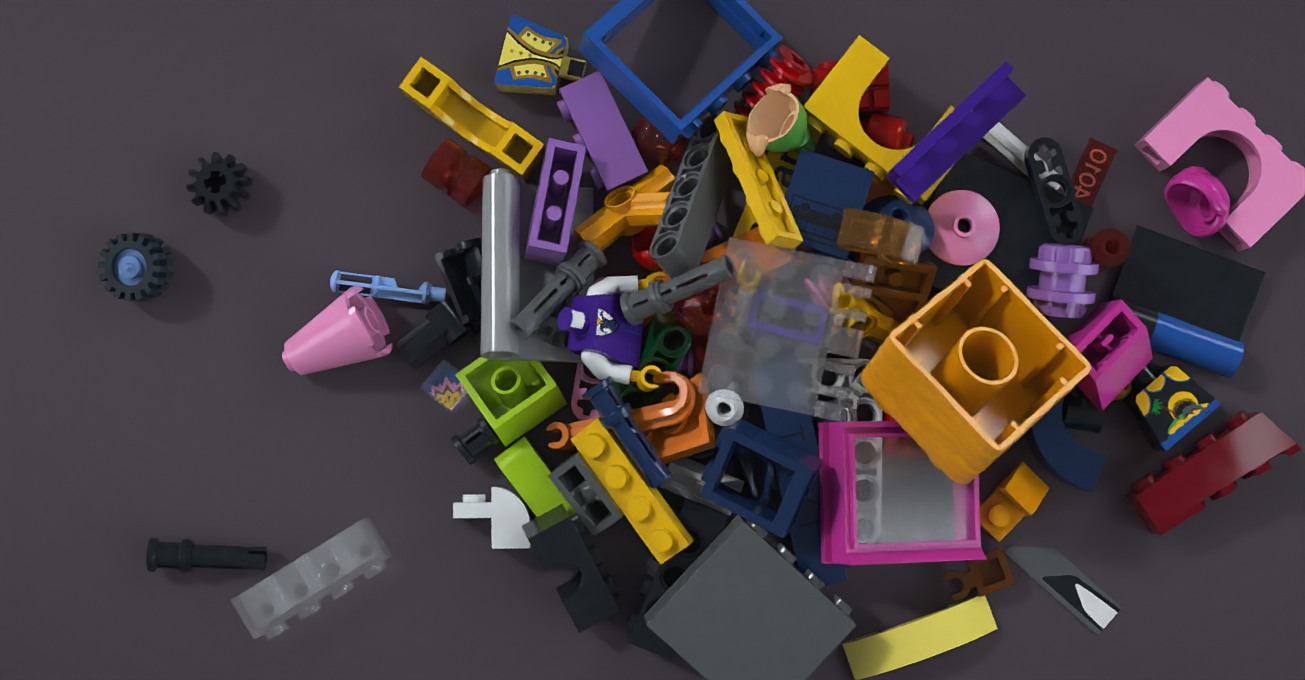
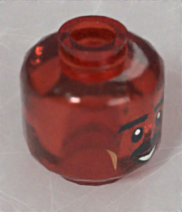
[631,116,687,166]

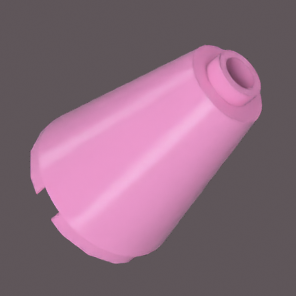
[282,286,393,375]

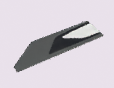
[1005,546,1121,635]

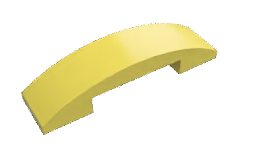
[842,595,998,680]

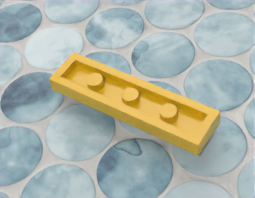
[714,111,803,250]
[570,417,694,565]

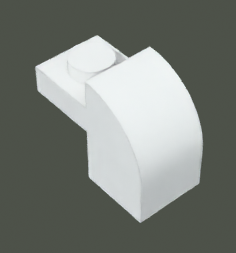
[453,486,532,549]

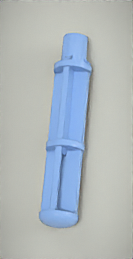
[330,270,447,304]

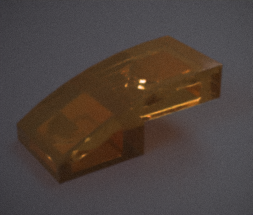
[837,207,925,267]

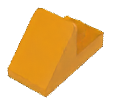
[980,461,1050,542]

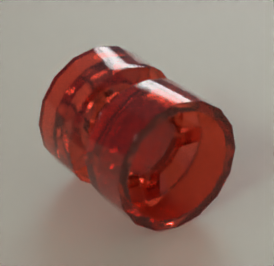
[421,138,493,208]

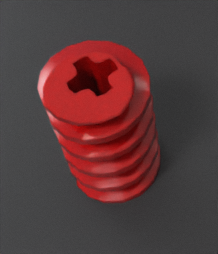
[733,45,814,117]

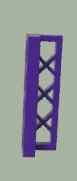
[886,61,1027,204]

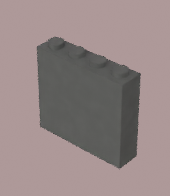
[644,515,856,680]

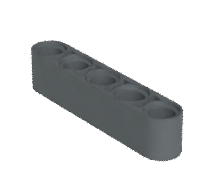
[649,114,733,279]

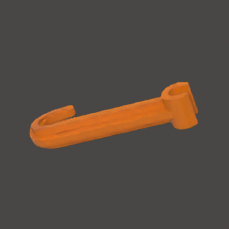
[546,371,696,452]

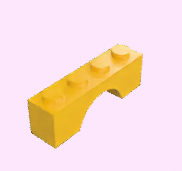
[399,57,545,182]

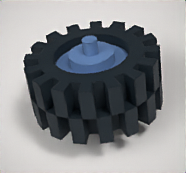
[98,233,175,301]

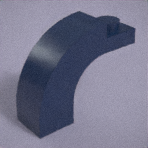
[1025,396,1107,492]

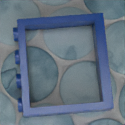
[577,0,782,144]

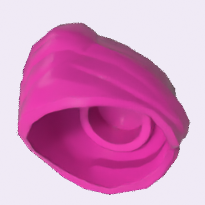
[1164,166,1230,238]

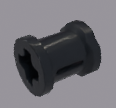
[451,416,501,465]

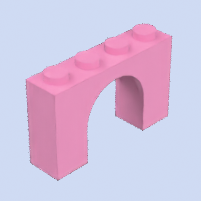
[1134,77,1305,252]

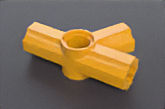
[573,164,676,251]

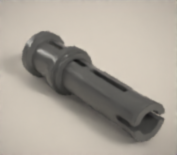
[510,240,607,339]
[620,255,736,326]

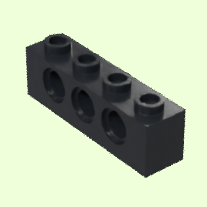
[625,498,728,660]

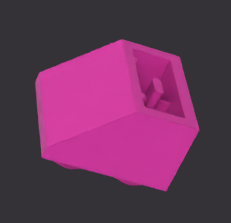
[1066,299,1153,411]

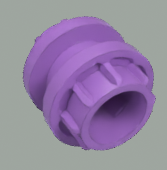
[1026,243,1099,318]

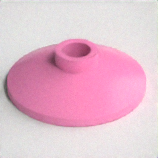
[927,190,1000,266]

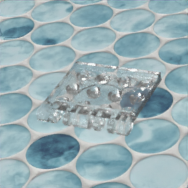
[698,237,877,422]

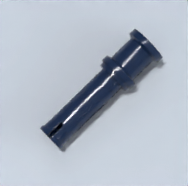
[582,376,672,489]

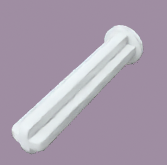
[983,122,1061,191]

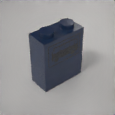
[777,148,875,267]

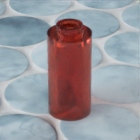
[1079,228,1130,273]

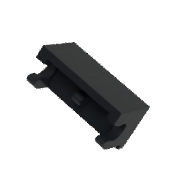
[434,236,482,325]

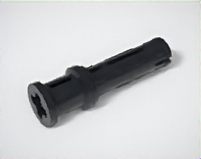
[146,538,267,573]

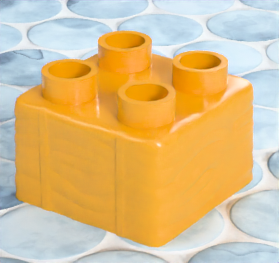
[861,259,1091,484]

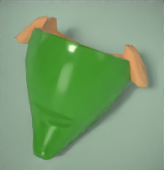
[746,83,816,157]

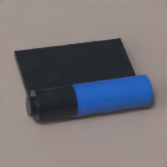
[1103,225,1266,378]

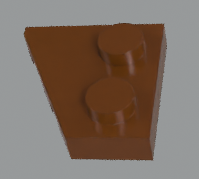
[851,250,938,324]

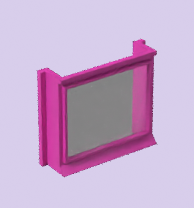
[818,421,987,565]

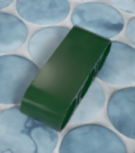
[611,310,692,410]

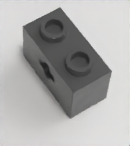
[548,451,624,537]

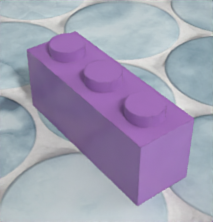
[556,71,648,195]
[523,138,586,266]

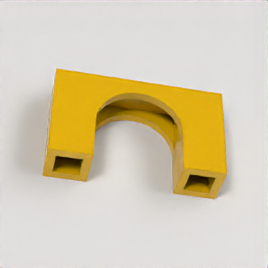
[803,35,955,205]

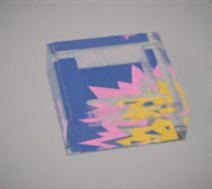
[420,359,466,412]

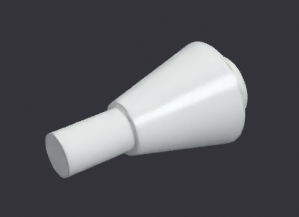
[705,382,744,426]

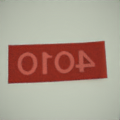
[1071,137,1117,207]

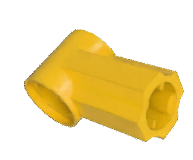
[831,289,901,344]

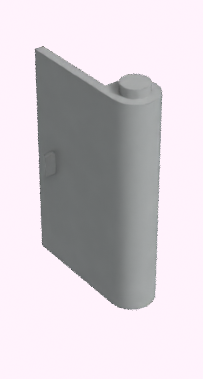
[480,168,594,363]

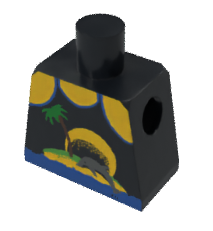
[1124,364,1221,451]

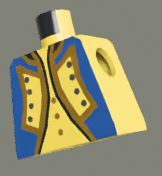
[494,14,587,95]

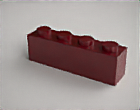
[1125,410,1301,535]

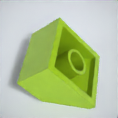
[455,357,567,447]

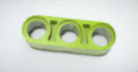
[494,436,586,528]

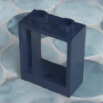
[700,419,824,538]

